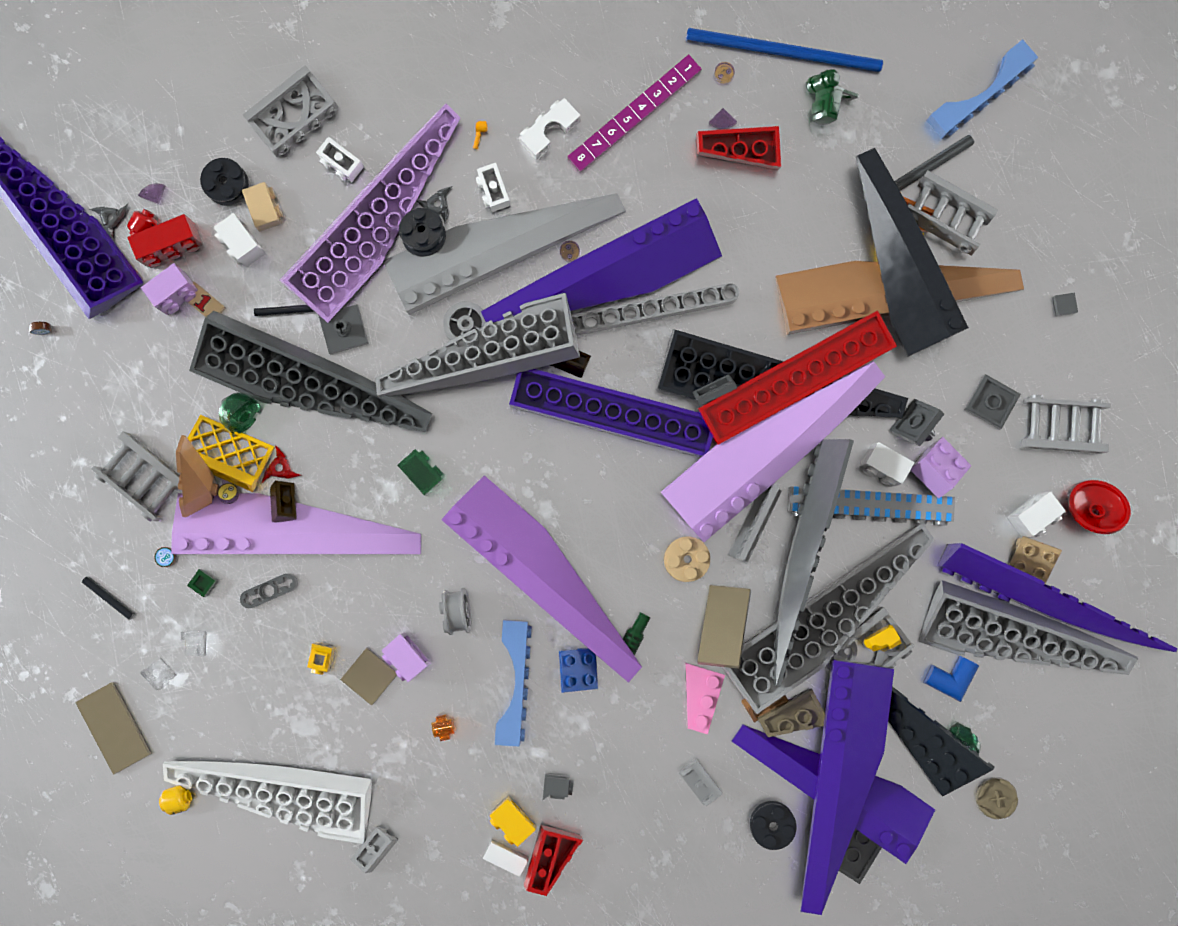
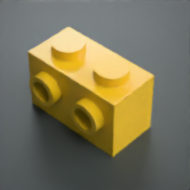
[489,796,537,847]

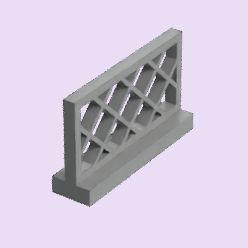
[728,483,782,564]

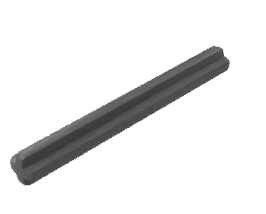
[895,135,975,190]

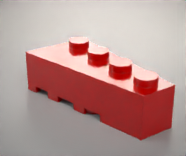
[696,126,781,170]

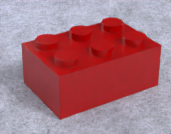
[127,214,203,268]

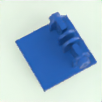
[559,648,598,693]

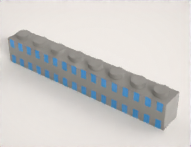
[787,486,955,526]

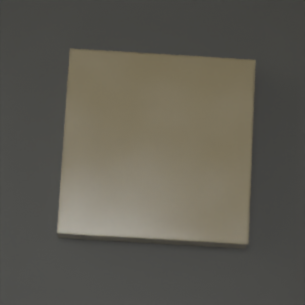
[340,648,397,706]

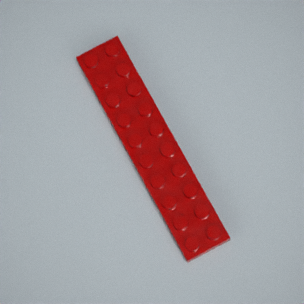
[698,310,897,445]

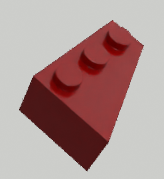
[524,825,583,896]

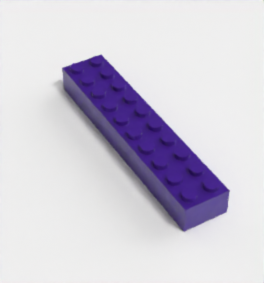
[509,369,713,457]

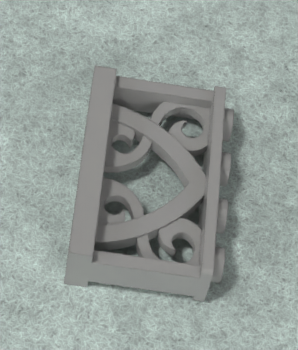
[243,65,338,157]
[825,607,915,673]

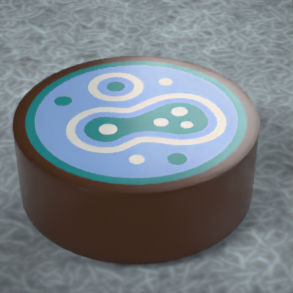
[29,321,51,335]
[154,547,177,567]

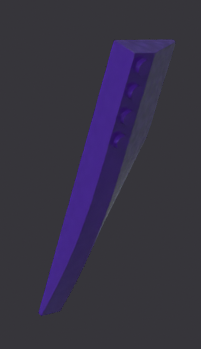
[0,137,143,319]
[481,198,722,323]
[938,543,1178,653]
[800,660,894,915]

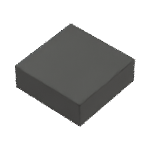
[1053,292,1078,316]

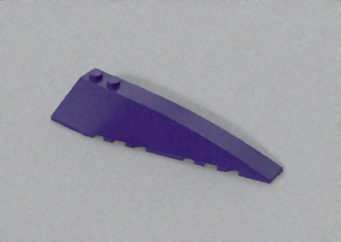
[732,724,935,864]

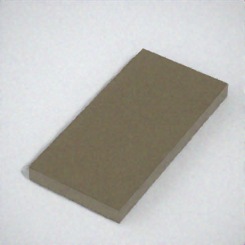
[697,585,751,669]
[75,682,151,775]

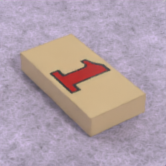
[188,282,226,317]

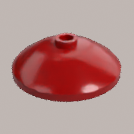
[1068,480,1131,534]

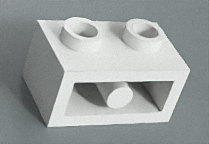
[316,137,364,182]
[475,163,511,212]

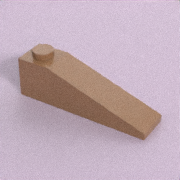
[176,435,219,517]

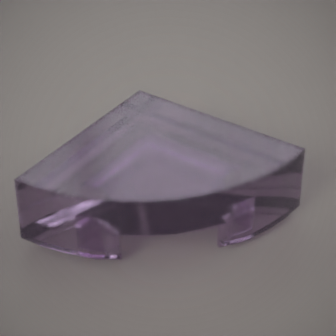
[709,108,737,129]
[138,183,166,204]

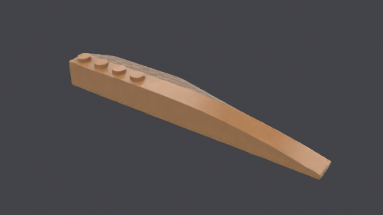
[775,261,1024,335]

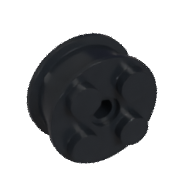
[200,158,249,206]
[399,208,446,257]
[749,801,797,850]

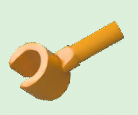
[473,121,487,149]

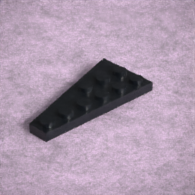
[888,686,995,797]

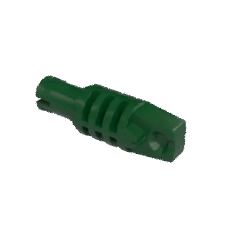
[623,612,651,656]

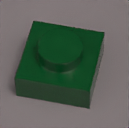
[187,569,217,597]

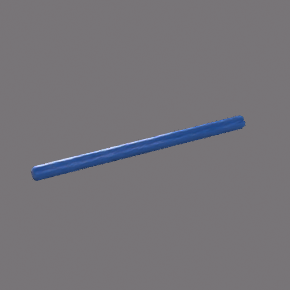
[686,28,883,72]

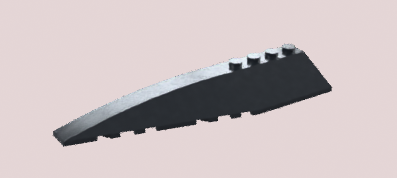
[657,329,908,418]

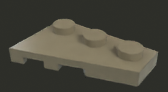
[757,689,825,737]

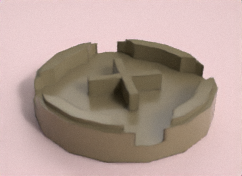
[976,778,1018,819]

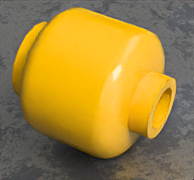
[159,785,192,815]

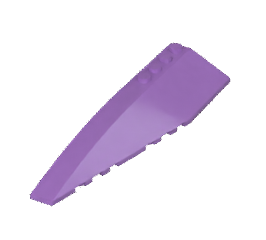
[441,476,642,683]

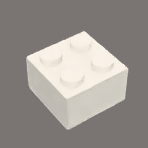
[214,213,266,268]
[859,442,915,487]
[1007,491,1066,538]

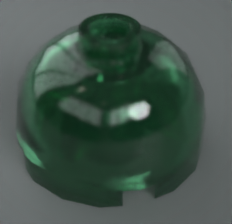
[218,392,260,434]

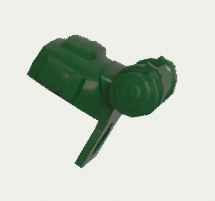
[806,69,859,125]

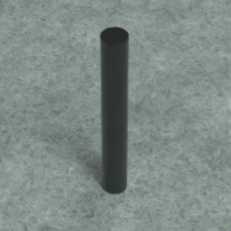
[254,305,314,316]
[81,576,135,620]

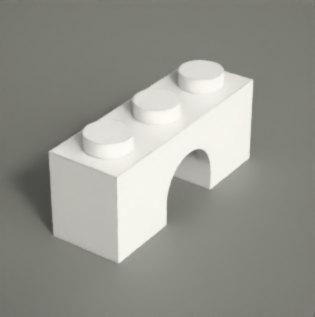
[519,98,581,160]

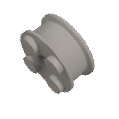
[443,301,486,340]
[439,588,471,635]

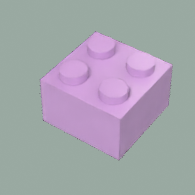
[140,263,198,315]
[911,437,971,499]
[381,633,431,682]

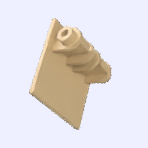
[1009,536,1062,584]

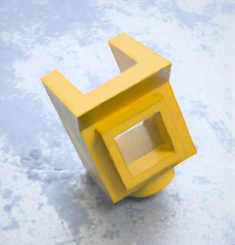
[307,642,336,675]

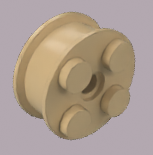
[664,537,710,582]

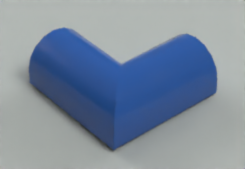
[923,656,979,702]

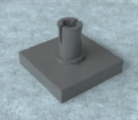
[318,304,369,355]
[890,399,944,446]

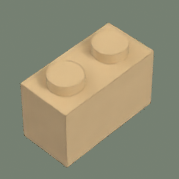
[242,182,283,232]

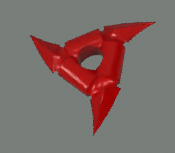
[262,445,301,483]

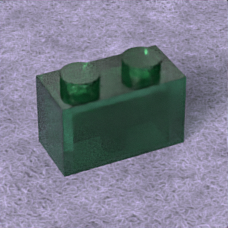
[397,449,444,496]

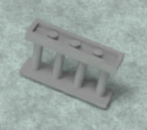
[908,170,998,256]
[1021,395,1111,454]
[91,431,180,522]

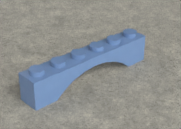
[926,39,1038,138]
[495,620,532,747]

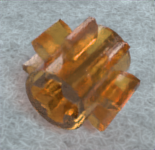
[431,715,455,741]

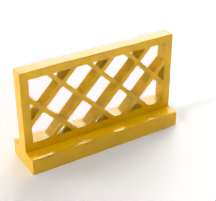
[188,415,275,492]

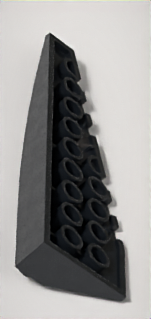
[856,148,969,357]

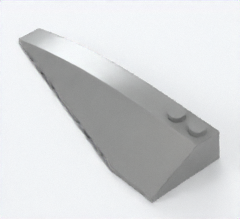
[375,293,580,397]
[919,580,1138,675]

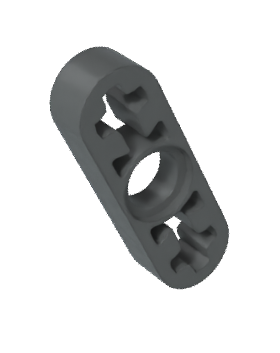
[240,574,298,608]

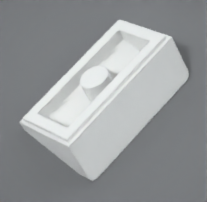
[483,840,529,877]

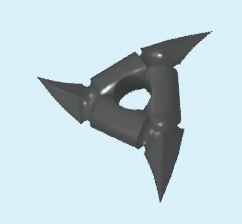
[416,186,452,224]
[89,203,128,240]

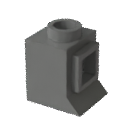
[542,774,573,801]

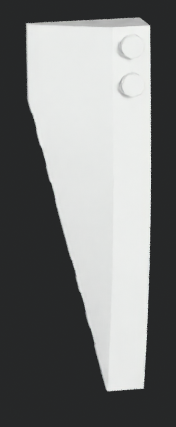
[163,761,372,844]

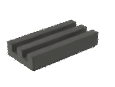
[692,375,737,406]

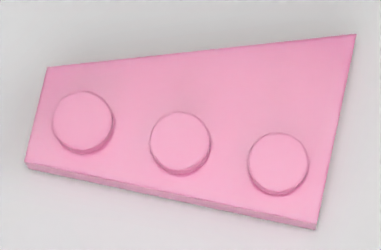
[685,663,725,734]

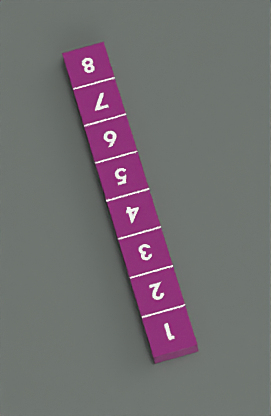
[567,54,702,173]

